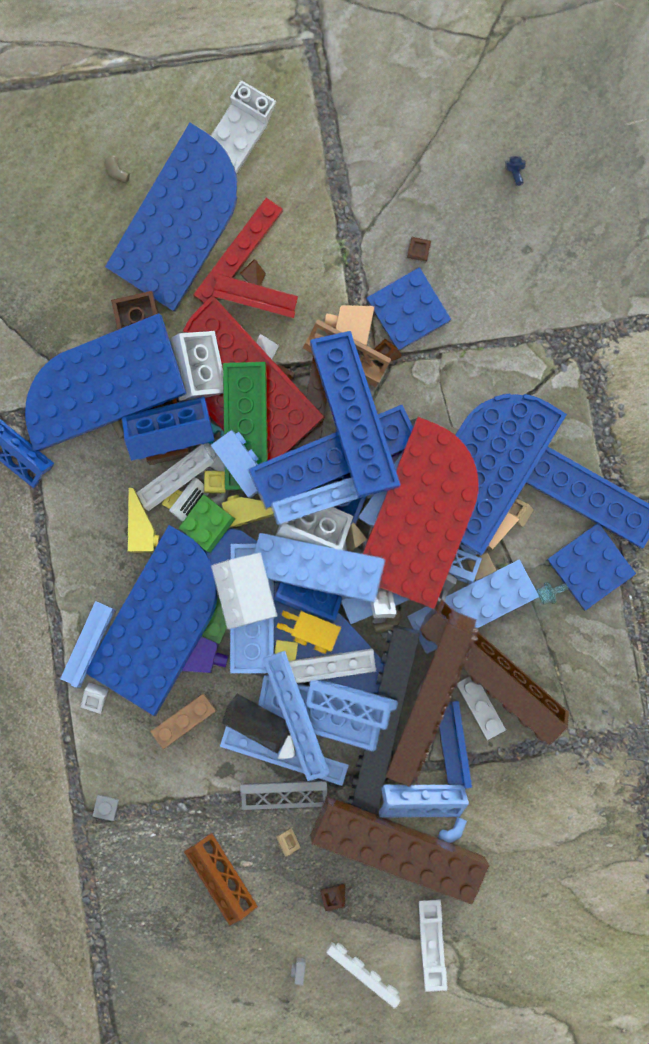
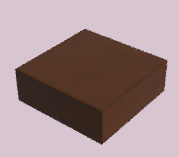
[407,236,431,262]

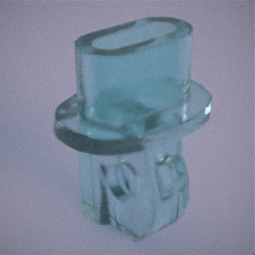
[537,582,568,605]

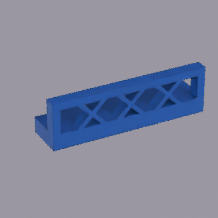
[0,419,54,488]
[439,701,472,788]

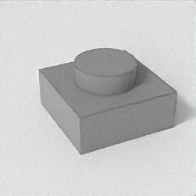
[93,795,119,821]
[291,958,306,985]

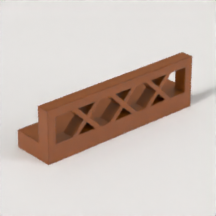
[184,833,258,925]

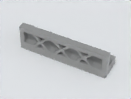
[240,780,327,810]

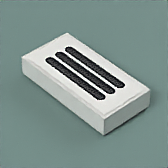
[169,477,209,522]

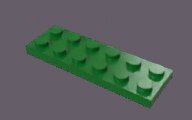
[223,362,268,490]

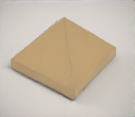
[277,828,300,857]

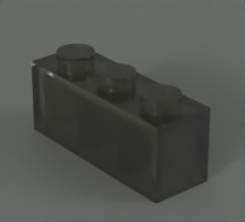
[222,694,290,754]

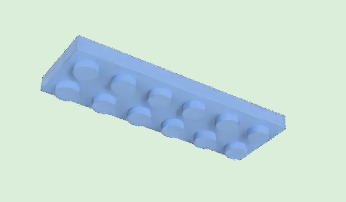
[254,533,385,603]
[230,544,274,673]
[407,559,539,654]
[256,674,384,751]

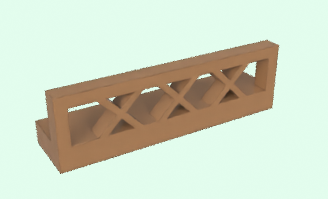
[303,320,391,388]

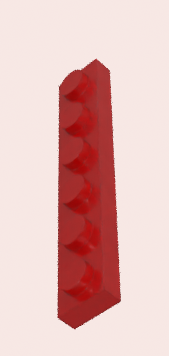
[193,197,283,304]

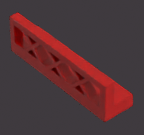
[213,274,298,318]

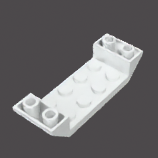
[211,81,276,174]

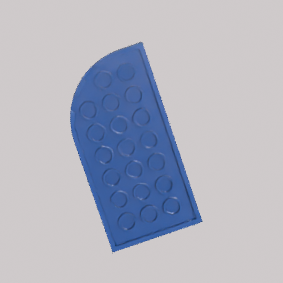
[105,122,238,311]
[25,314,186,451]
[455,393,567,556]
[86,525,218,716]

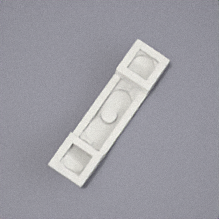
[419,900,447,992]

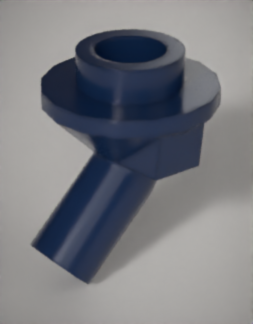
[505,156,526,186]

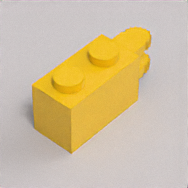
[276,611,341,654]

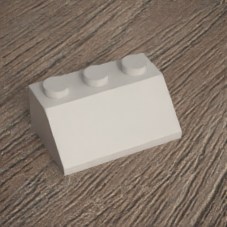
[169,331,224,402]
[276,507,353,550]
[212,553,277,629]

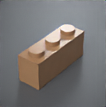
[151,693,217,749]

